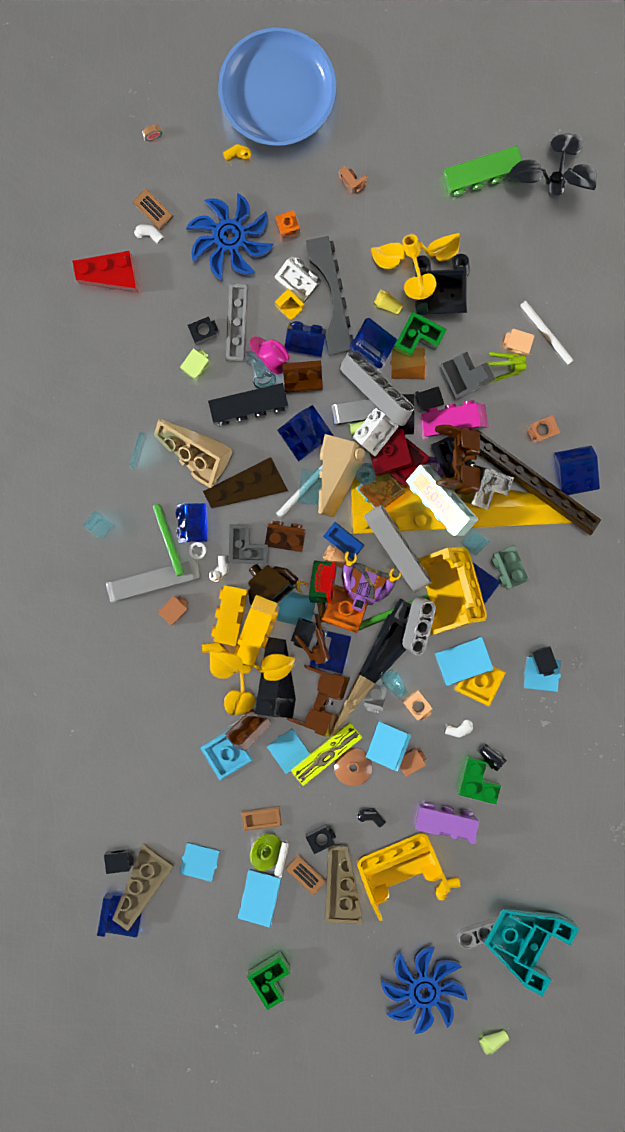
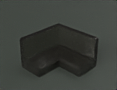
[460,464,514,510]

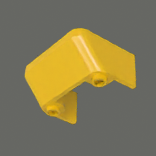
[357,834,451,921]

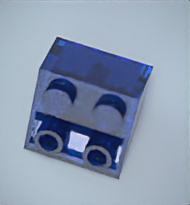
[277,405,334,462]

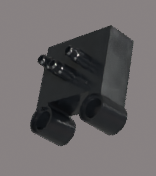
[413,254,470,315]

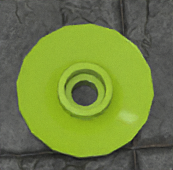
[250,834,281,871]

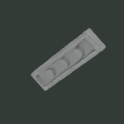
[225,284,248,362]

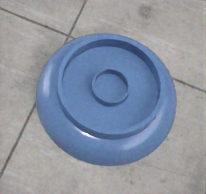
[218,27,336,146]

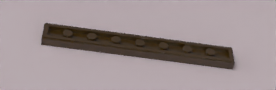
[477,429,601,536]

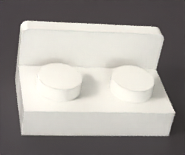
[275,257,322,302]
[352,408,399,456]

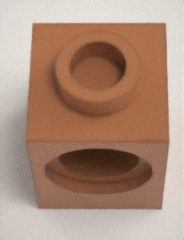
[528,415,560,443]
[157,596,189,626]
[400,747,426,777]

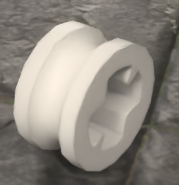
[189,542,207,559]

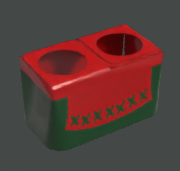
[309,560,337,603]

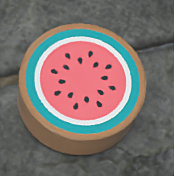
[142,124,162,141]

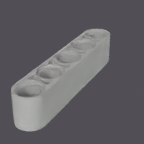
[340,350,414,426]
[364,505,432,593]
[106,559,201,602]

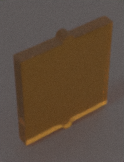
[390,347,427,379]
[359,473,405,508]

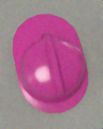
[250,336,290,374]

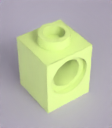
[180,349,210,381]

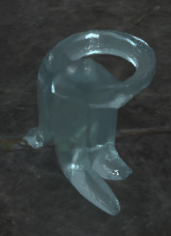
[246,351,276,389]

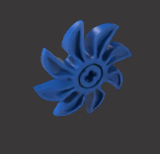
[186,193,273,280]
[381,946,467,1034]

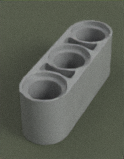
[331,399,381,425]
[402,597,436,655]
[457,916,498,949]

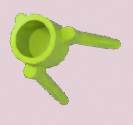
[487,352,527,383]

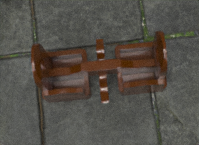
[435,424,480,496]
[286,665,350,737]

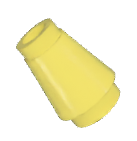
[373,289,403,315]

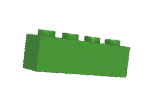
[442,145,522,196]

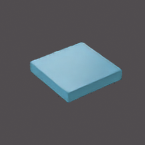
[366,722,411,771]
[200,729,253,780]

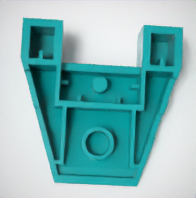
[484,909,580,997]

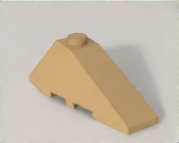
[154,419,232,488]
[318,434,366,517]

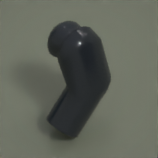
[357,809,386,828]

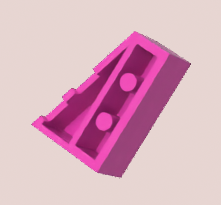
[421,400,489,437]

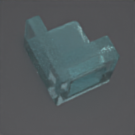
[83,511,115,539]
[460,529,490,556]

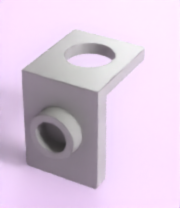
[364,684,388,713]

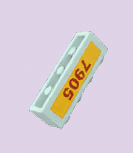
[406,465,478,536]

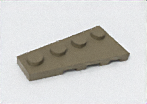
[112,844,174,931]
[325,845,364,925]

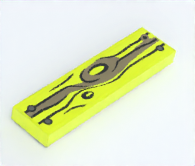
[291,722,363,786]

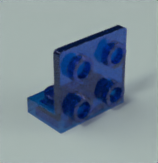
[554,445,600,495]
[97,893,142,938]

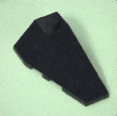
[255,637,296,718]

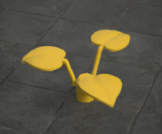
[371,233,460,300]
[210,651,295,716]

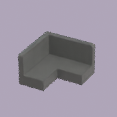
[440,352,495,399]
[229,524,268,564]

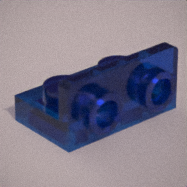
[284,321,326,357]
[176,503,207,543]

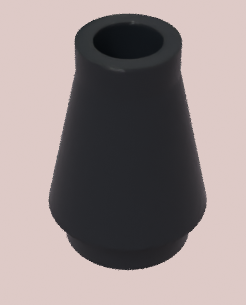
[478,744,507,771]

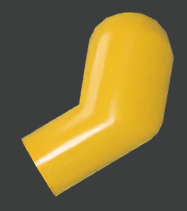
[222,144,251,161]
[202,642,228,653]
[436,878,460,900]

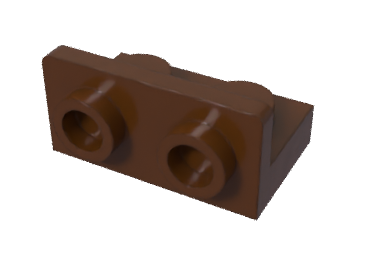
[283,360,323,393]
[265,520,306,552]
[225,709,271,751]

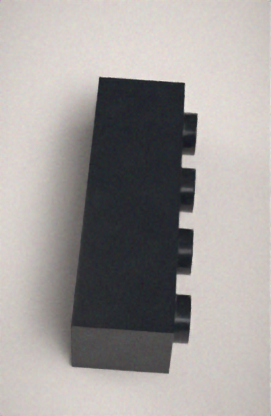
[208,383,288,427]

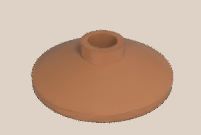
[334,748,372,786]

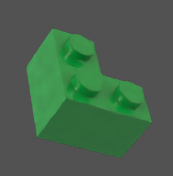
[394,311,447,358]
[457,755,501,805]
[247,951,290,1010]

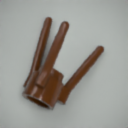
[295,614,330,664]

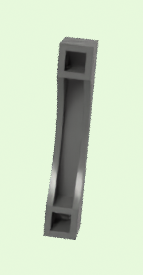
[306,236,355,356]

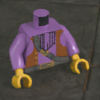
[341,552,402,611]

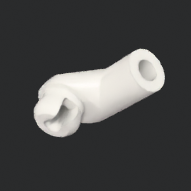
[134,224,164,243]
[209,556,228,582]
[445,720,473,738]

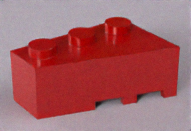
[72,251,139,293]

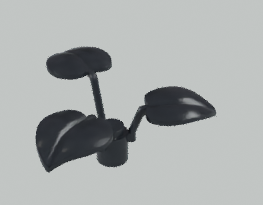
[508,133,597,195]

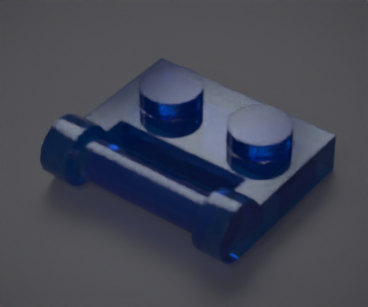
[350,318,397,369]
[309,629,351,674]

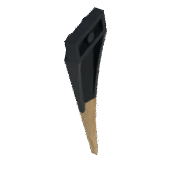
[331,598,421,736]

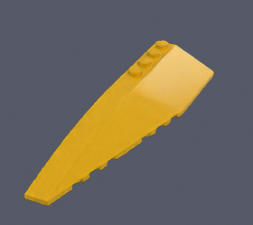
[351,475,581,534]

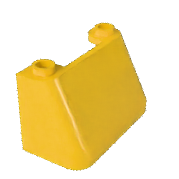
[418,547,487,635]

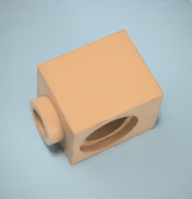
[503,329,535,356]
[402,690,433,720]

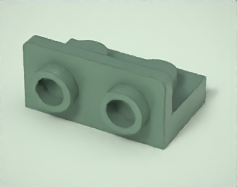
[492,545,529,589]

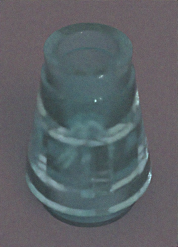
[356,463,375,485]
[381,670,408,699]

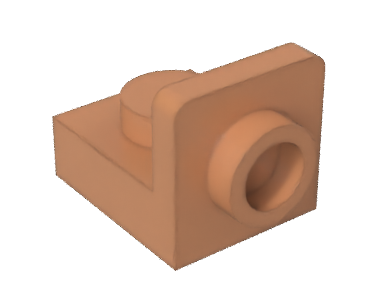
[338,165,368,193]

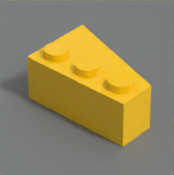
[211,585,249,646]
[233,595,278,668]

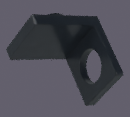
[414,386,444,412]

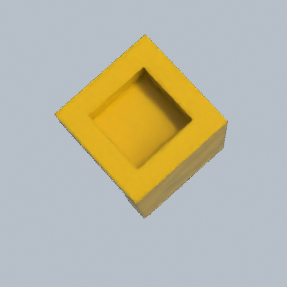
[275,288,305,320]

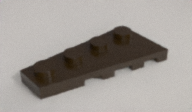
[203,457,288,509]

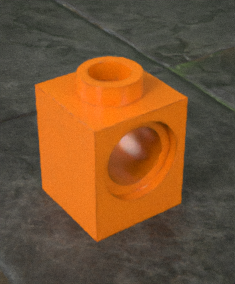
[275,210,300,239]

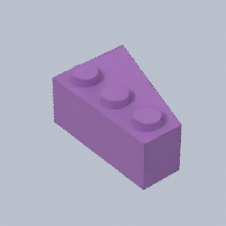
[415,802,479,844]

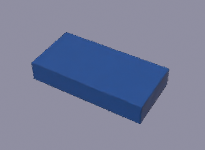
[323,522,365,559]

